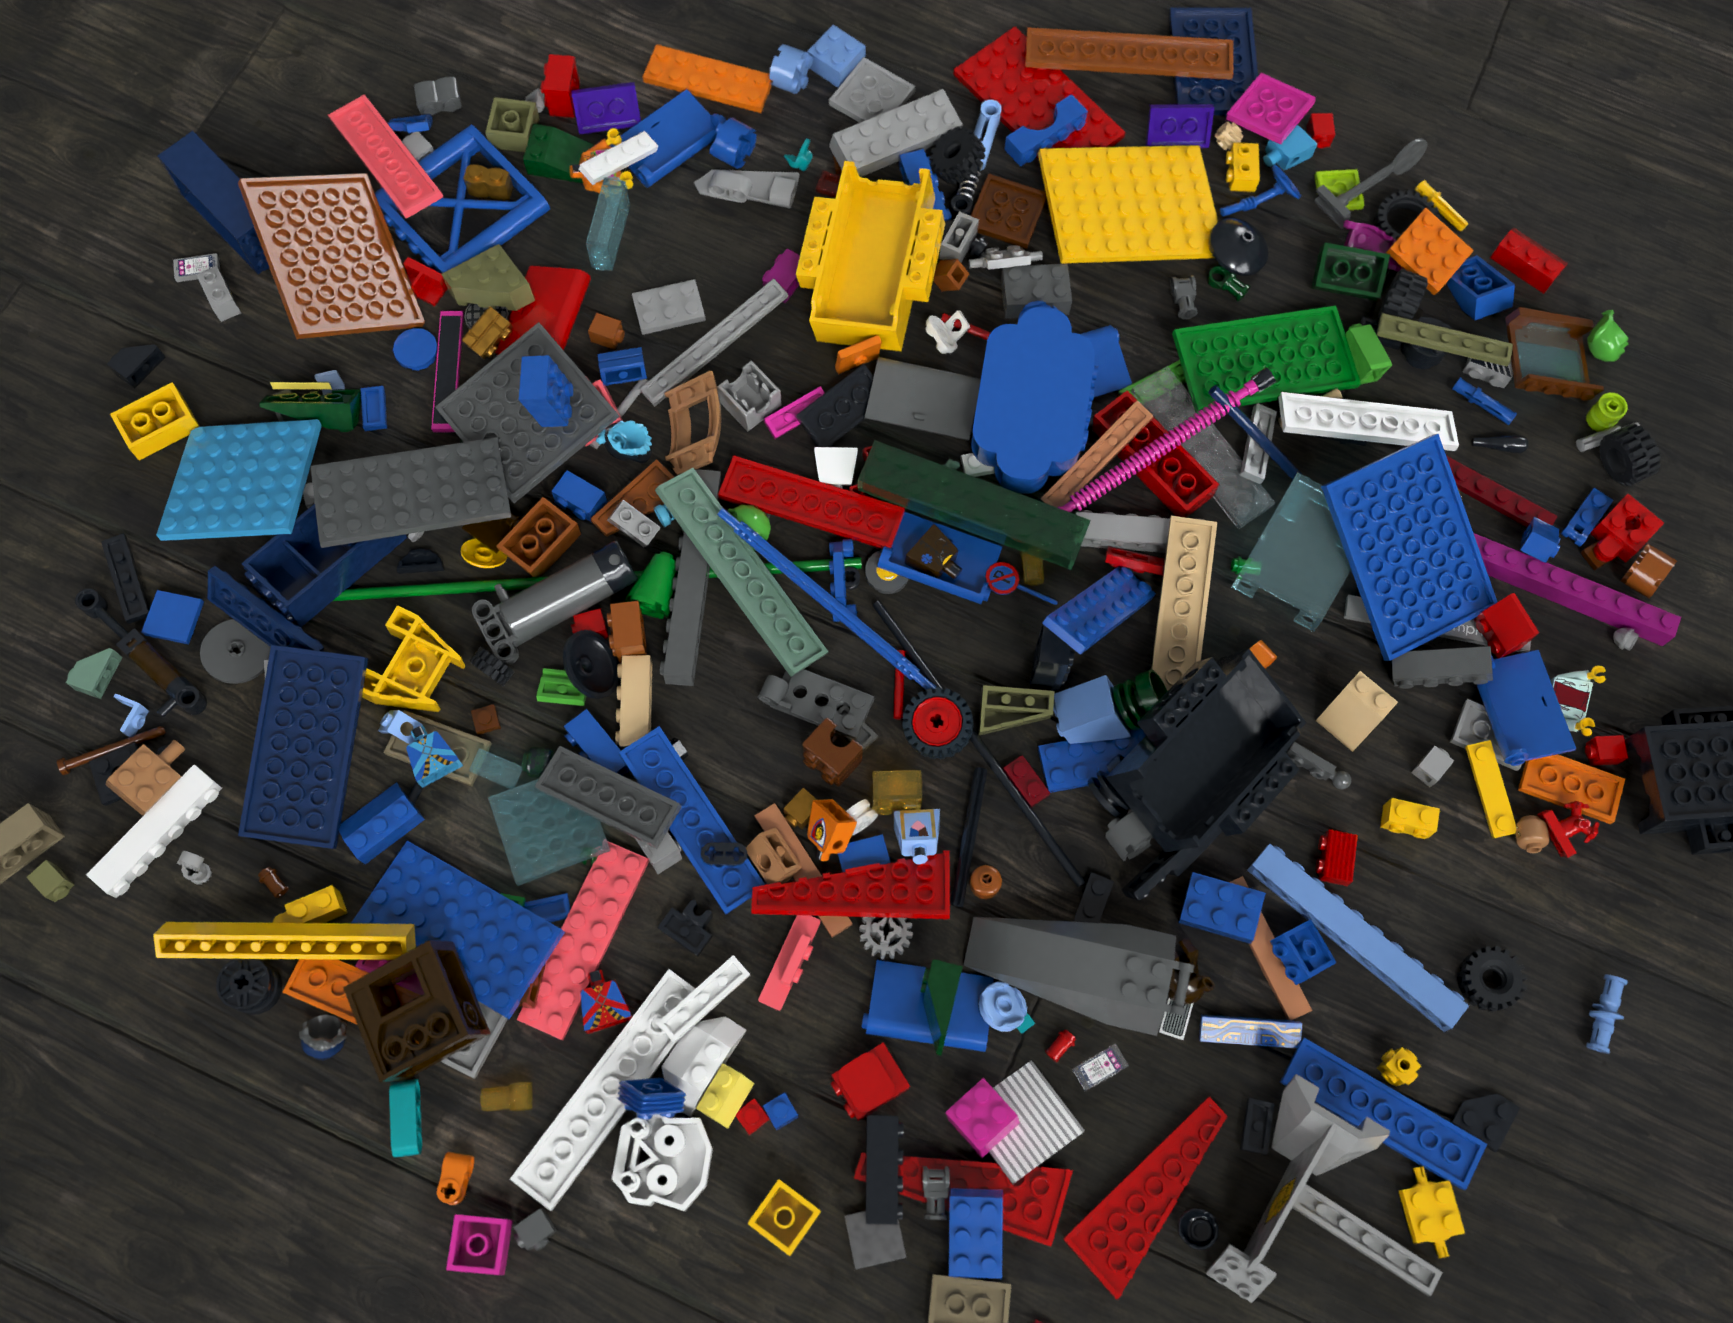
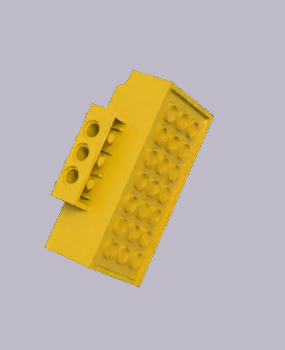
[796,161,945,352]

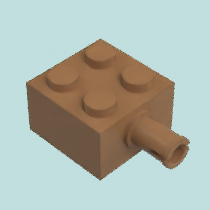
[106,740,185,816]

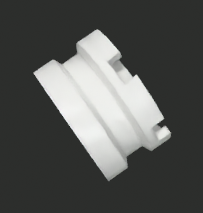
[846,799,878,835]

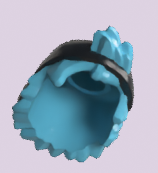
[596,420,652,463]

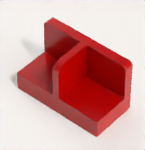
[403,257,448,306]

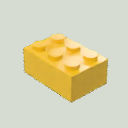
[110,382,200,461]

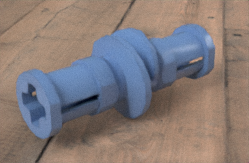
[1586,975,1628,1054]

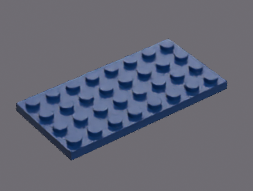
[351,841,565,1020]

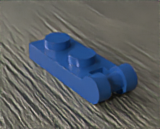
[1561,488,1614,547]

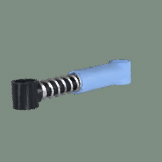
[950,100,1001,221]

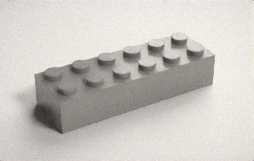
[829,89,963,177]

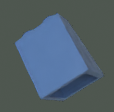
[1053,675,1131,744]

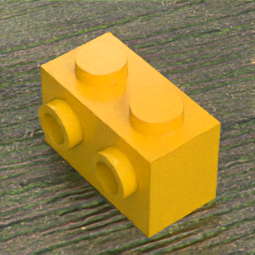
[1226,143,1260,192]
[1380,798,1440,839]

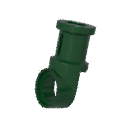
[1207,266,1251,302]

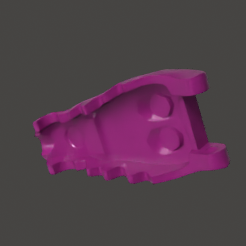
[1343,220,1404,272]

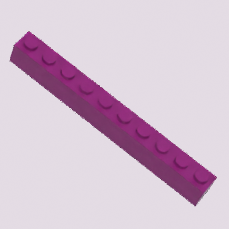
[1474,533,1681,646]

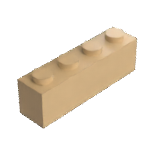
[615,655,653,750]

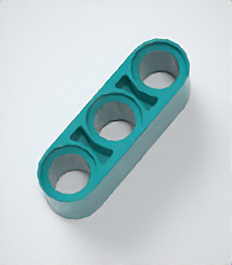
[389,1079,422,1158]

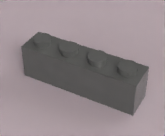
[1392,646,1493,689]

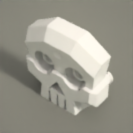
[612,1114,713,1211]

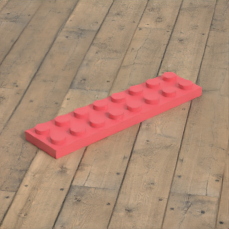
[328,95,443,219]
[517,840,649,1041]

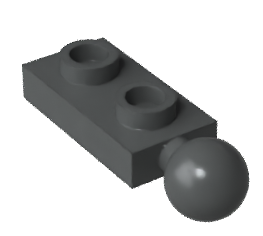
[1286,742,1352,790]

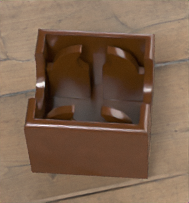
[802,718,863,787]

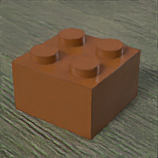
[607,601,647,664]

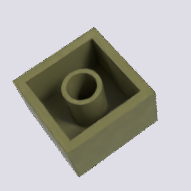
[485,97,540,152]

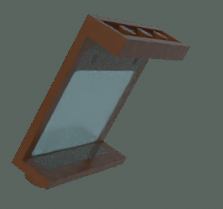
[1505,307,1604,401]

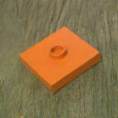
[835,336,882,374]

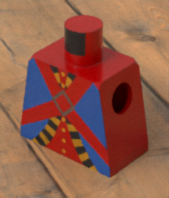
[580,970,633,1034]

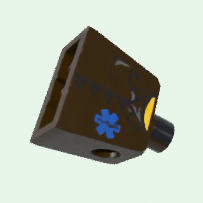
[905,524,963,580]

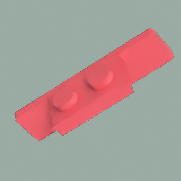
[758,915,821,1011]

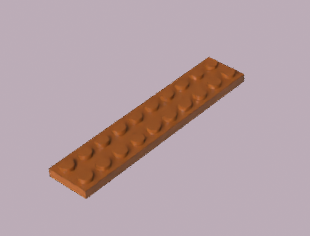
[1025,27,1233,80]

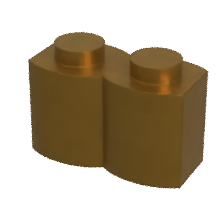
[463,165,513,201]

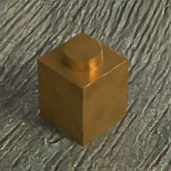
[784,788,817,830]

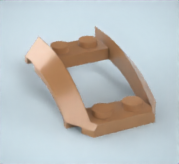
[664,371,722,475]

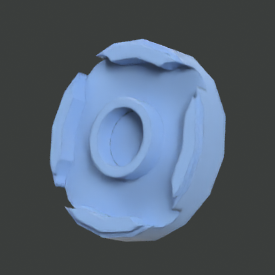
[978,982,1027,1032]

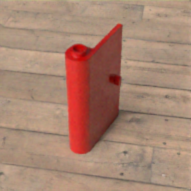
[495,266,591,356]

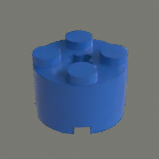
[709,118,757,169]

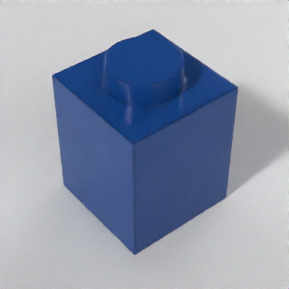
[763,1093,799,1131]

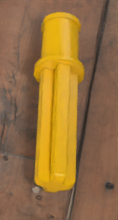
[1415,180,1468,232]

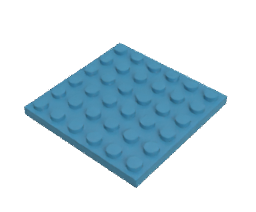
[157,419,322,541]

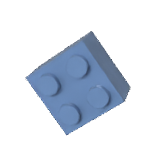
[807,25,866,88]

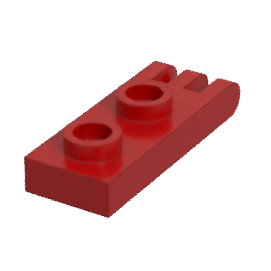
[1105,546,1165,575]

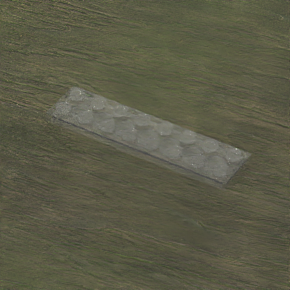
[1131,366,1275,529]

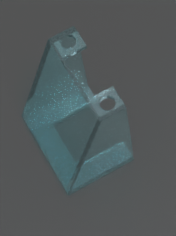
[1232,472,1351,632]

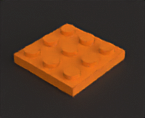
[1386,208,1474,295]

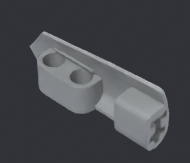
[694,169,799,209]

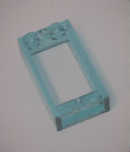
[586,177,630,271]

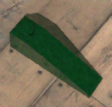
[259,389,361,432]

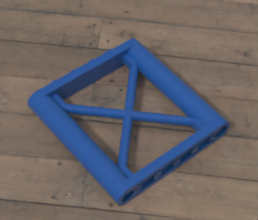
[375,124,550,274]

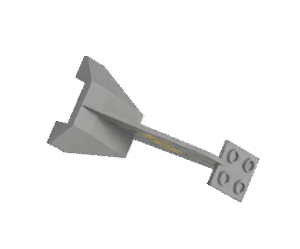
[1206,1074,1390,1303]

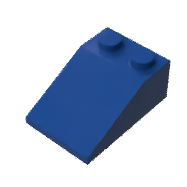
[1446,255,1515,320]

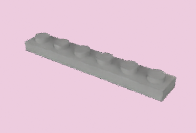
[1292,1184,1443,1296]

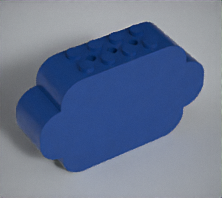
[971,307,1098,494]

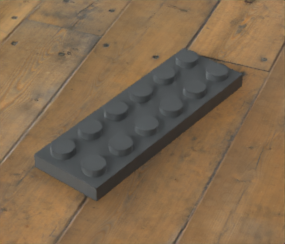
[534,746,682,849]

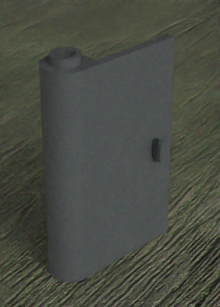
[865,357,981,441]

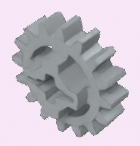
[859,917,913,959]

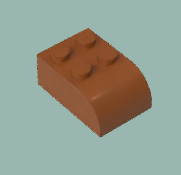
[496,497,581,577]

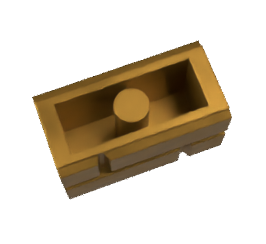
[462,306,512,359]

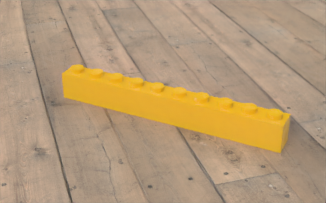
[153,922,416,960]

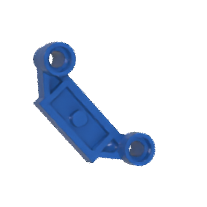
[829,539,857,622]

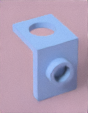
[114,694,149,737]
[378,710,423,744]

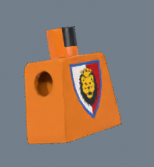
[807,799,857,861]

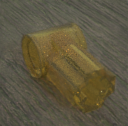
[1020,536,1044,586]
[480,1082,533,1111]

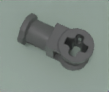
[1170,276,1198,319]
[922,1166,950,1220]

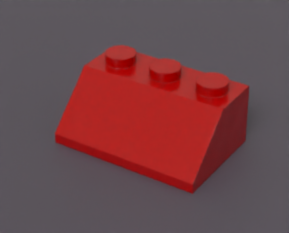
[1490,228,1568,294]

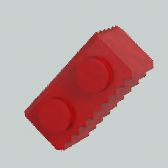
[1315,830,1358,886]

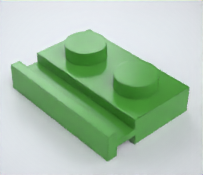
[536,668,586,706]

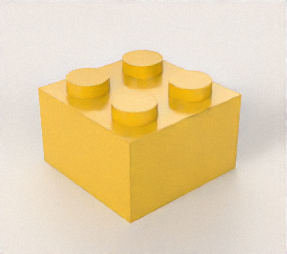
[747,1180,821,1256]

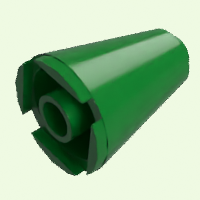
[625,552,676,619]

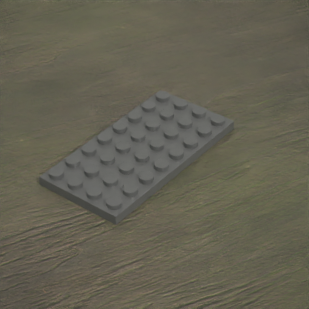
[311,437,511,548]

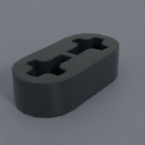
[701,842,748,866]

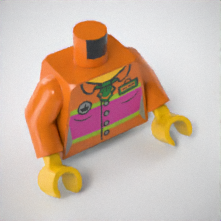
[570,128,633,196]

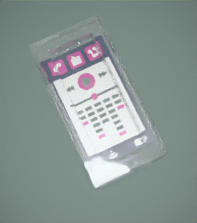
[1072,1044,1129,1091]

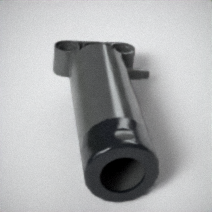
[472,541,638,665]

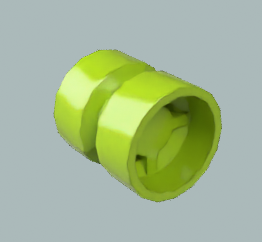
[1586,393,1627,432]

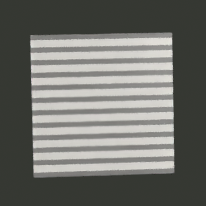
[989,1060,1085,1184]

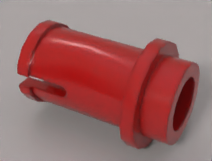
[1045,1029,1076,1062]

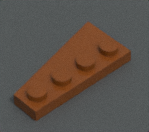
[591,459,674,537]

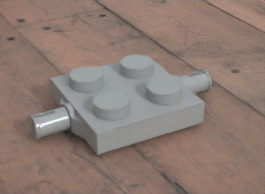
[969,245,1042,270]

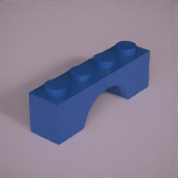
[1004,94,1088,166]

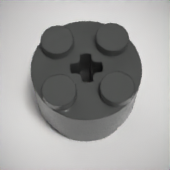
[1105,809,1153,861]

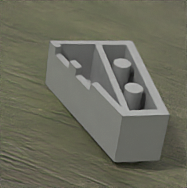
[635,830,683,874]

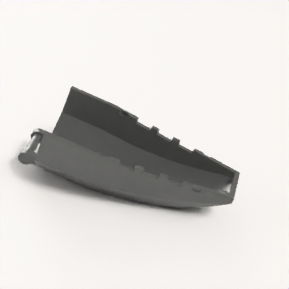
[964,917,1194,1036]

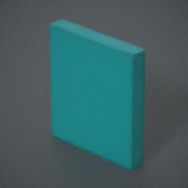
[1017,1013,1035,1034]

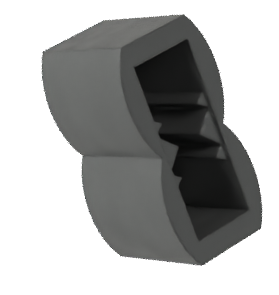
[414,77,462,115]

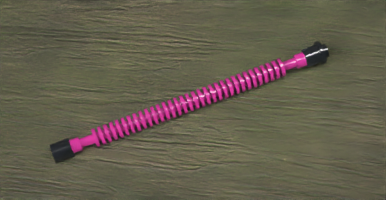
[1033,367,1276,536]

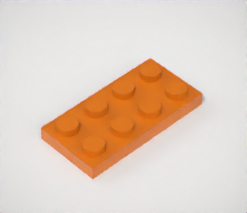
[1518,754,1625,824]

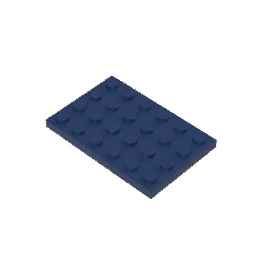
[1169,8,1258,115]

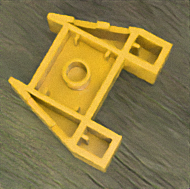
[362,605,465,712]

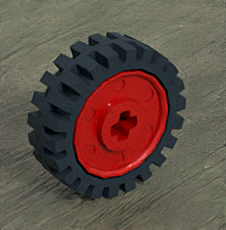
[903,687,973,759]

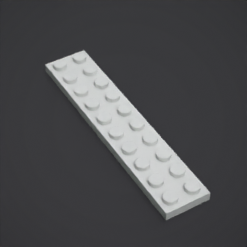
[510,969,695,1211]

